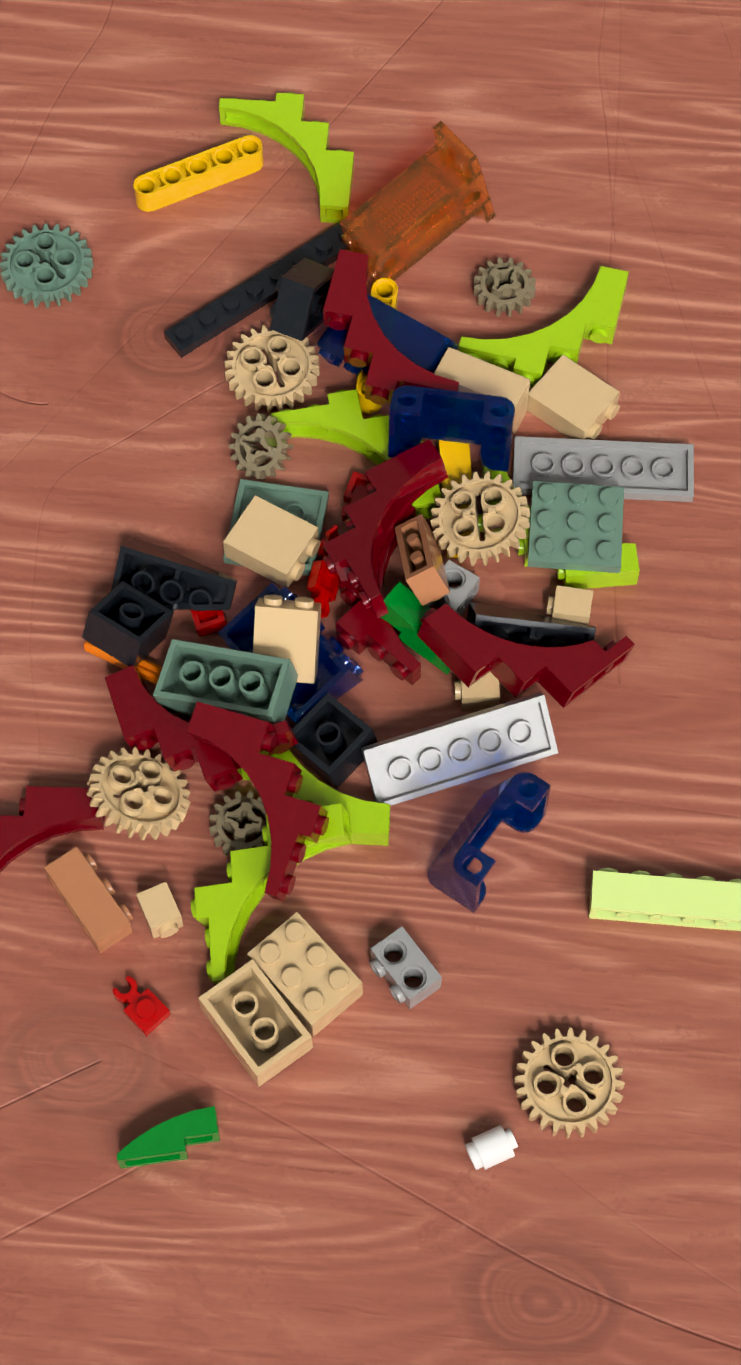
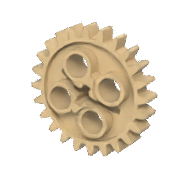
[224,325,320,413]
[430,471,530,566]
[87,747,191,840]
[514,1028,625,1139]

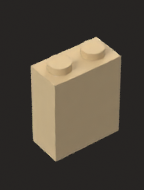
[527,355,620,440]
[223,495,321,589]
[253,595,321,684]

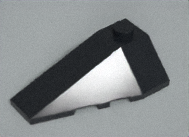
[111,538,237,611]
[466,602,596,647]

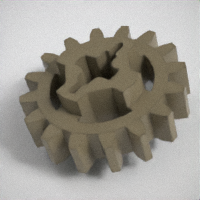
[473,257,536,317]
[229,414,294,479]
[209,791,268,856]

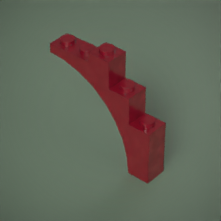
[323,249,459,407]
[323,439,448,619]
[336,505,421,685]
[104,665,298,791]
[186,701,329,902]
[0,786,105,873]

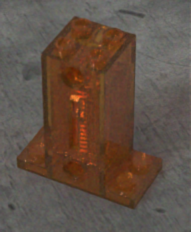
[339,121,496,282]

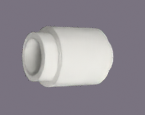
[465,1125,518,1170]

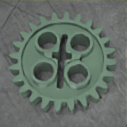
[0,223,94,308]

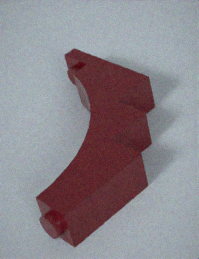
[417,604,635,708]

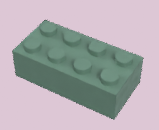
[153,639,298,725]

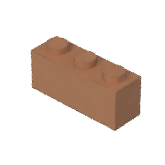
[395,514,450,606]
[44,846,133,954]

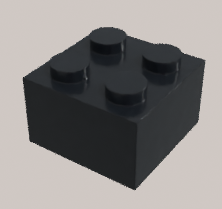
[270,258,334,341]
[82,581,174,667]
[290,693,378,790]

